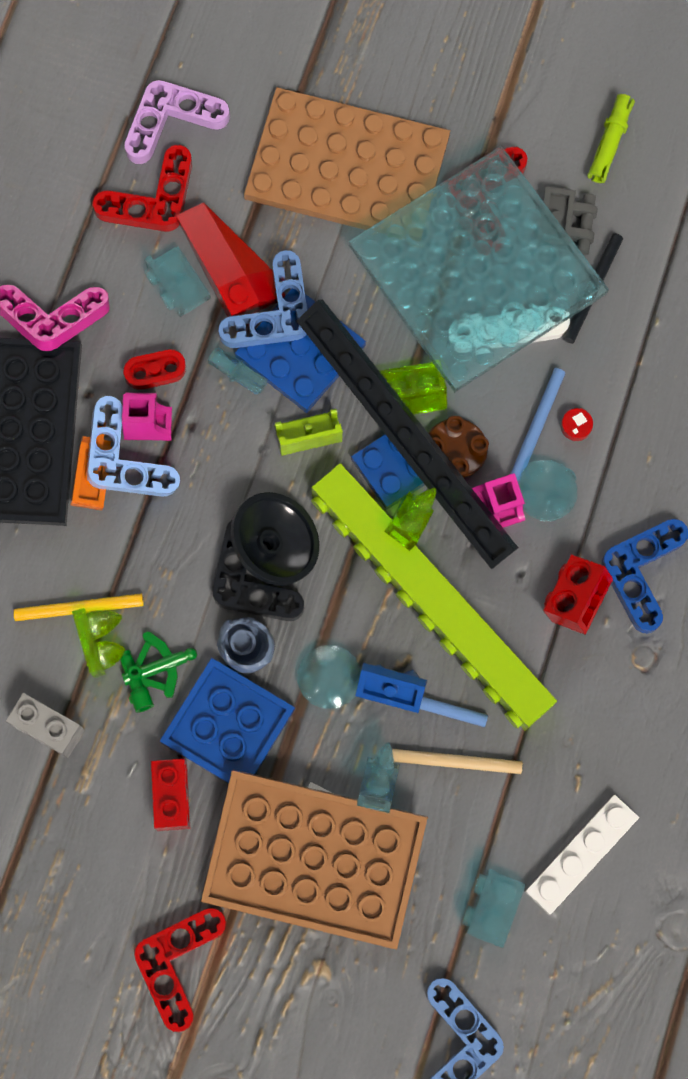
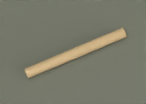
[391,749,523,774]

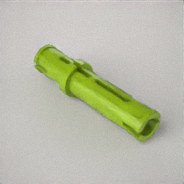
[587,94,635,183]

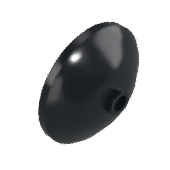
[231,492,320,585]

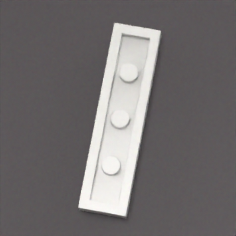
[525,795,639,915]

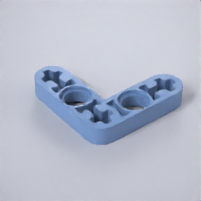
[218,250,307,348]
[426,978,504,1079]

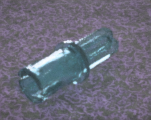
[208,347,267,395]

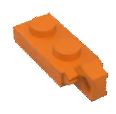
[71,422,112,511]

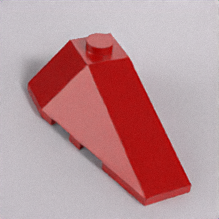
[176,202,286,317]

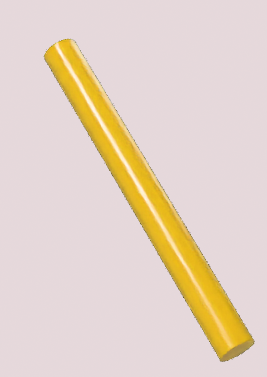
[14,593,144,622]

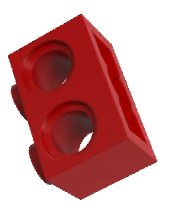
[543,554,613,635]
[151,759,191,831]

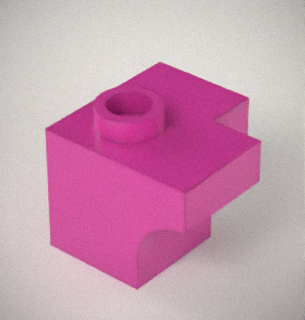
[122,392,172,441]
[472,473,525,528]

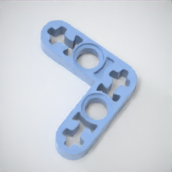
[86,396,180,497]

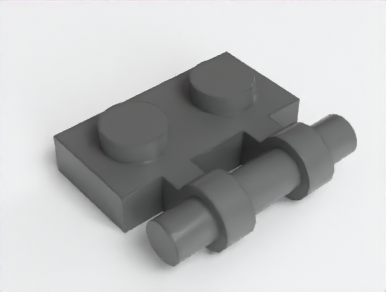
[537,186,597,255]

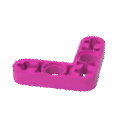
[0,285,110,351]

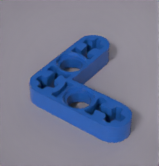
[602,519,688,634]

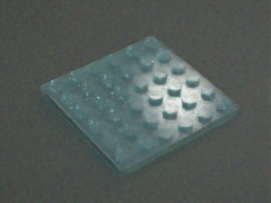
[349,146,609,393]

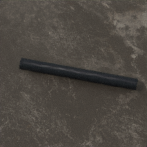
[563,233,623,344]

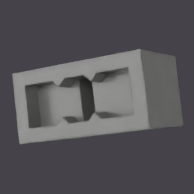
[6,693,85,758]

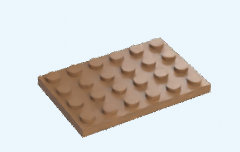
[244,87,451,244]
[201,770,428,950]

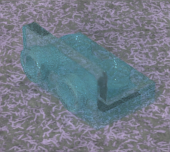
[144,246,211,317]
[462,869,526,948]

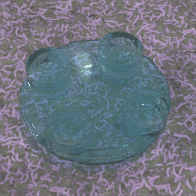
[517,460,577,521]
[297,645,361,710]

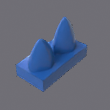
[355,663,427,713]

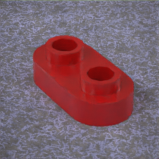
[123,349,186,390]

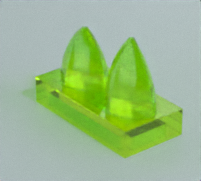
[384,488,436,551]
[72,608,125,678]

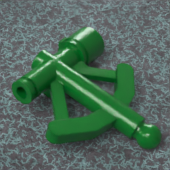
[118,632,197,713]

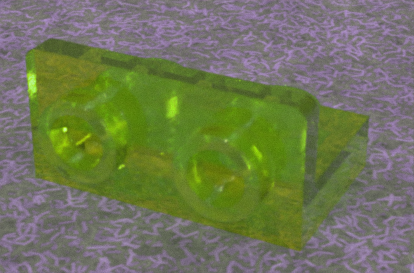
[380,361,447,414]

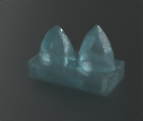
[357,743,400,813]

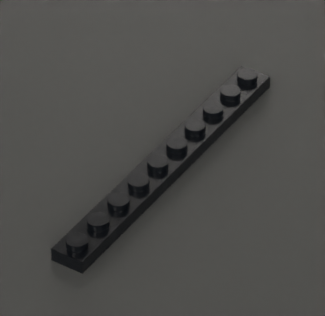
[296,299,518,569]

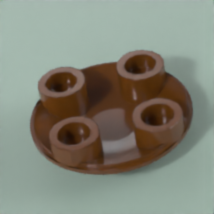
[429,416,489,478]

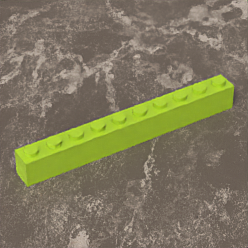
[311,463,557,731]

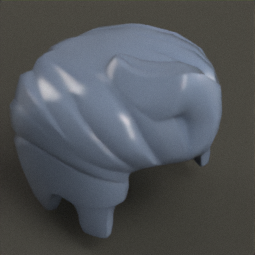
[217,617,275,674]

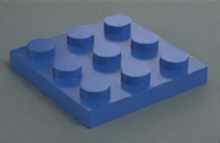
[235,288,366,413]
[160,658,295,784]

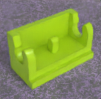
[274,408,343,456]

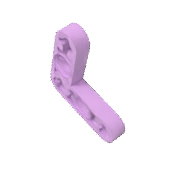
[124,80,230,164]

